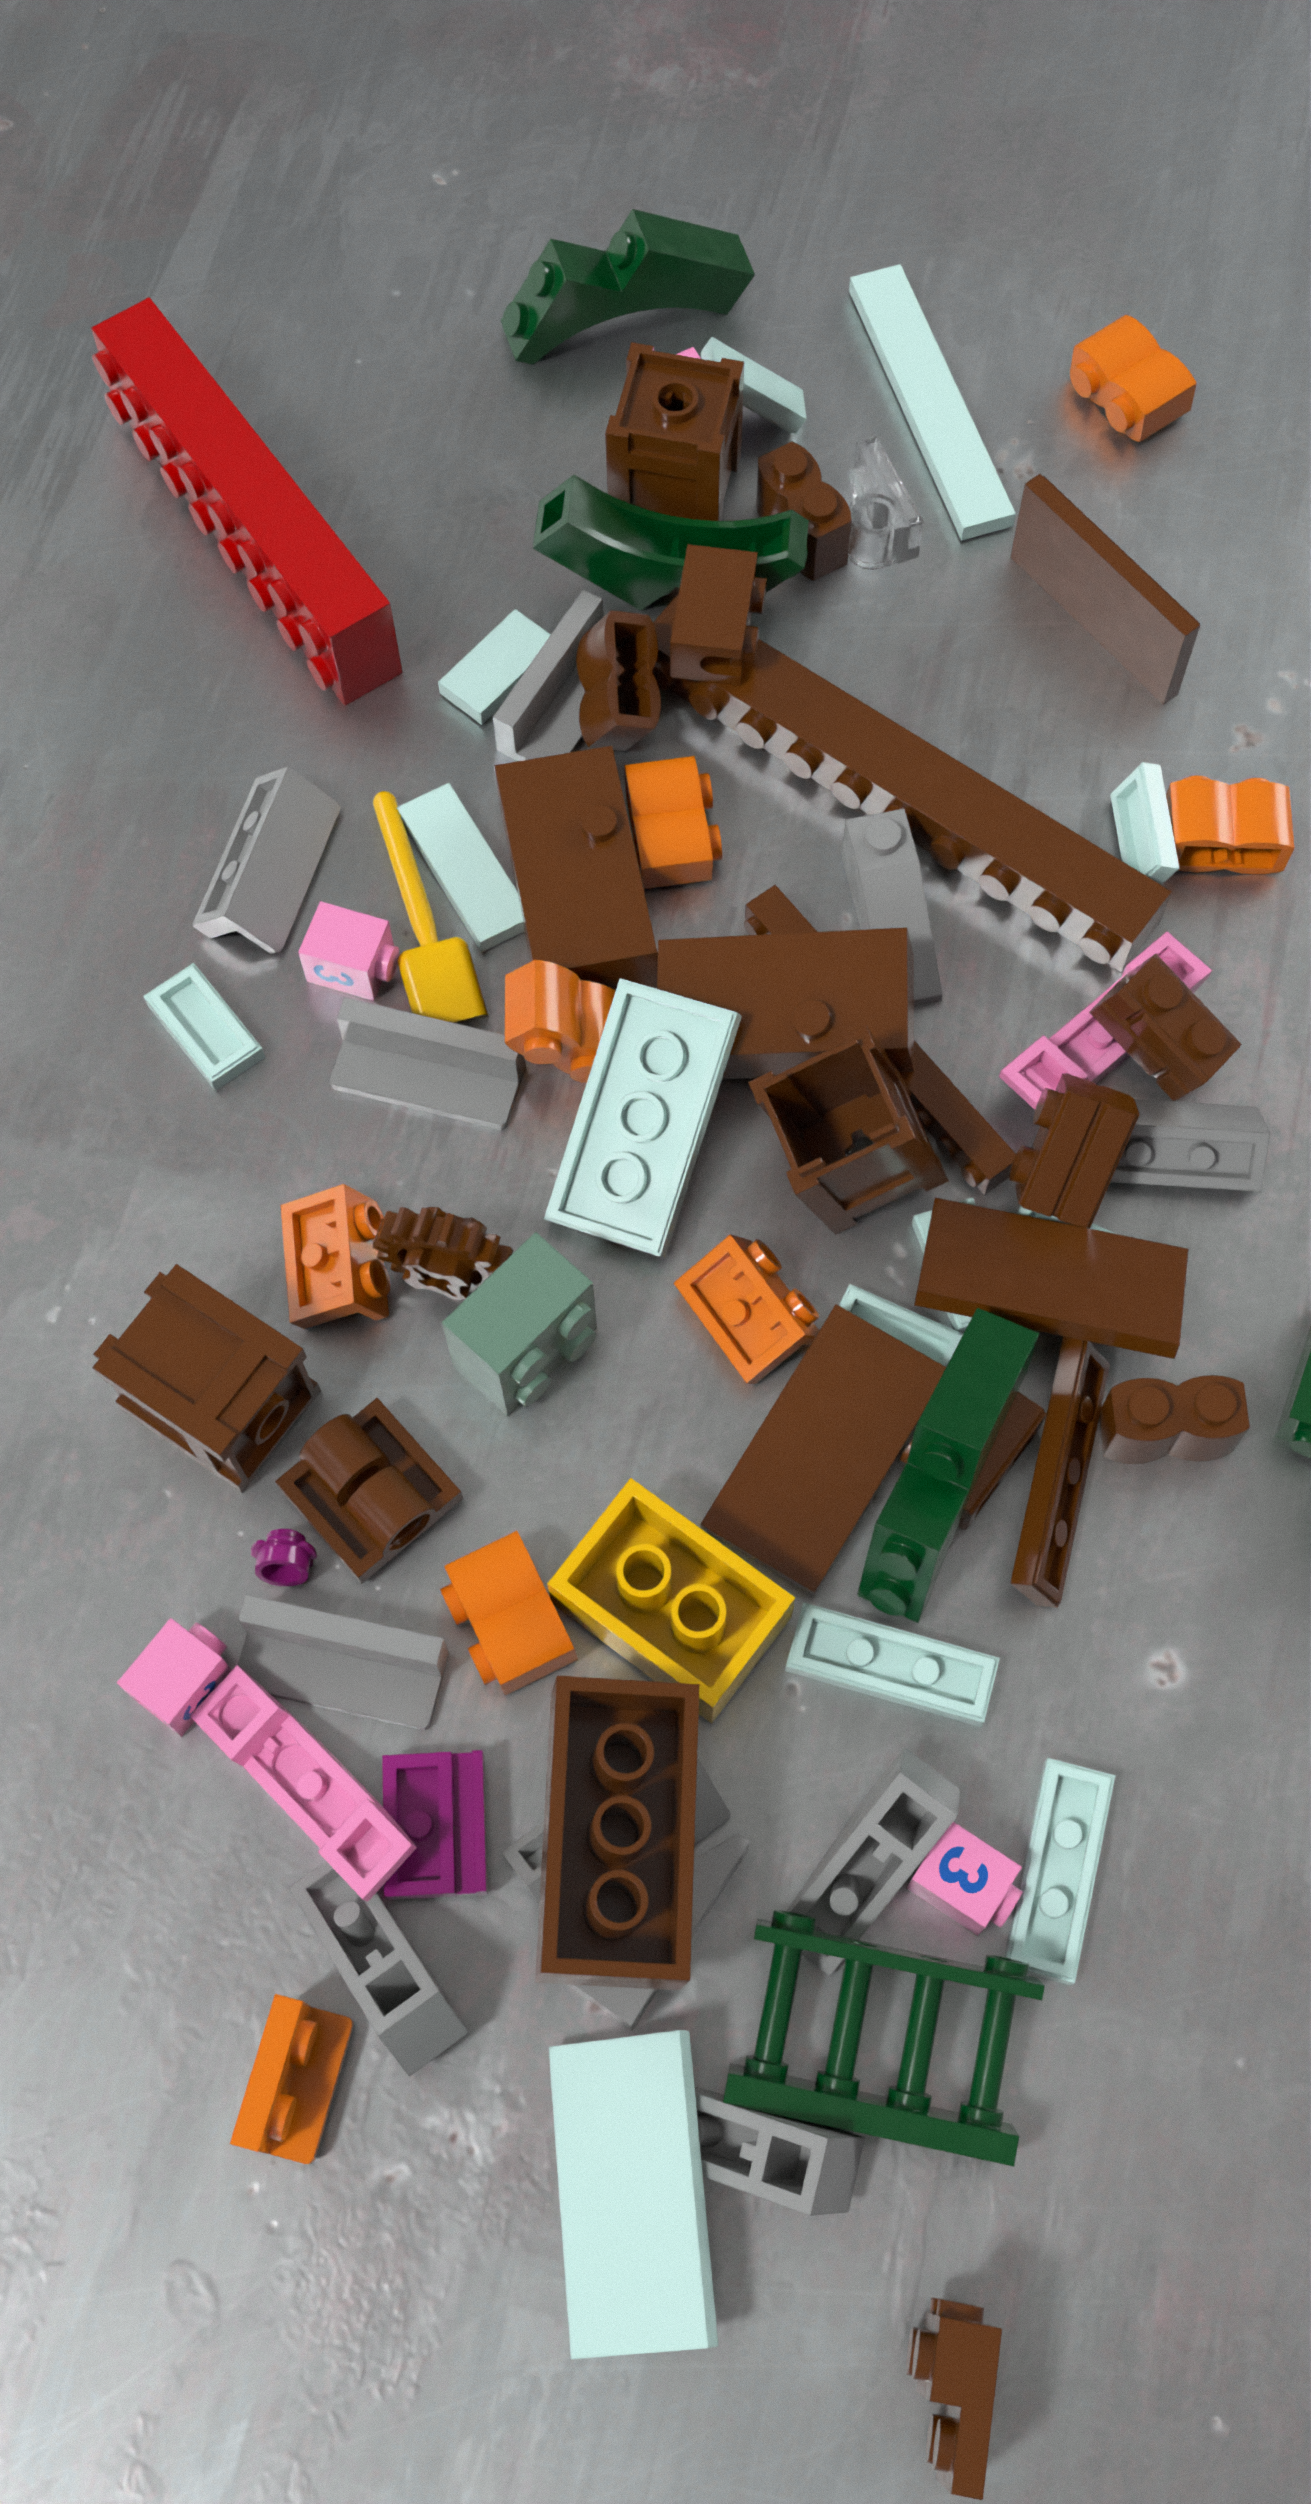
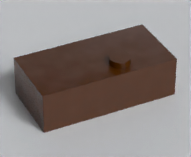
[494,745,658,991]
[657,927,914,1079]
[535,1676,700,1990]

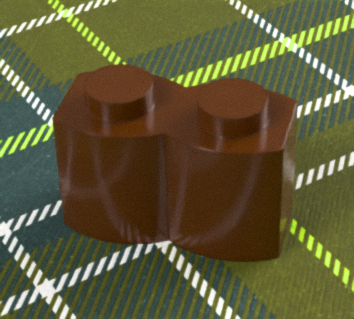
[756,441,852,581]
[576,610,661,751]
[1099,1375,1250,1464]

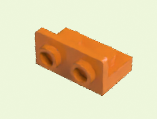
[280,1184,391,1329]
[673,1234,819,1384]
[230,1994,354,2165]

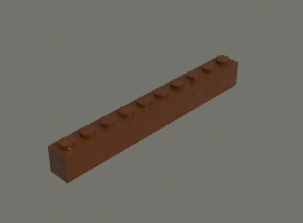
[652,594,1172,973]

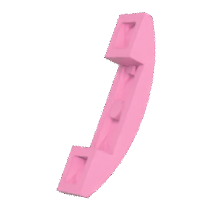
[999,932,1212,1109]
[190,1665,417,1902]

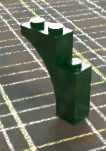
[500,209,755,365]
[533,475,809,611]
[857,1308,1040,1623]

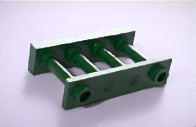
[723,1910,1045,2167]

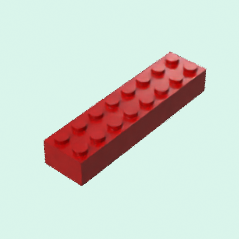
[91,297,403,706]

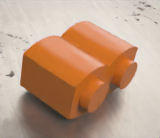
[1070,315,1197,442]
[624,756,723,889]
[1166,775,1295,874]
[505,960,616,1083]
[440,1531,578,1696]

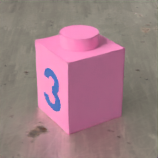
[298,901,399,1001]
[117,1618,232,1737]
[906,1822,1023,1936]

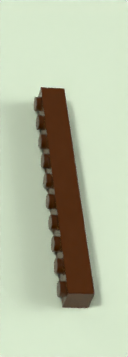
[744,885,1016,1195]

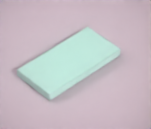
[544,978,742,1258]
[549,2030,718,2359]

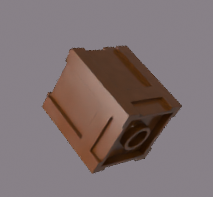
[605,342,744,521]
[748,1025,949,1235]
[92,1264,321,1493]

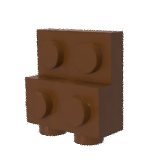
[906,2297,1002,2500]

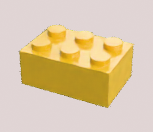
[547,1478,795,1724]

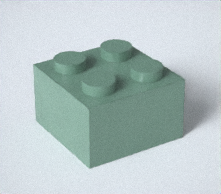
[442,1232,597,1416]

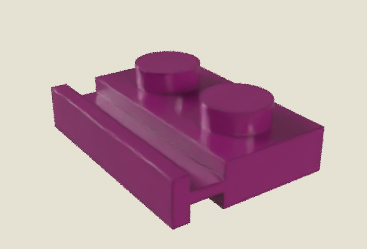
[382,1750,488,1900]

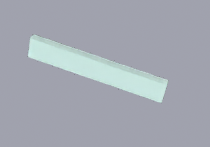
[849,264,1016,541]

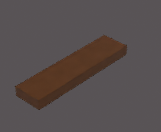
[1010,1336,1110,1608]

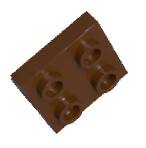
[275,1398,463,1584]

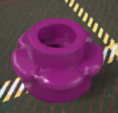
[251,1529,317,1587]

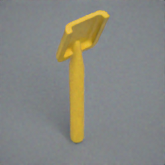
[373,791,488,1023]

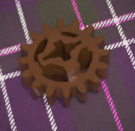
[373,1207,513,1300]

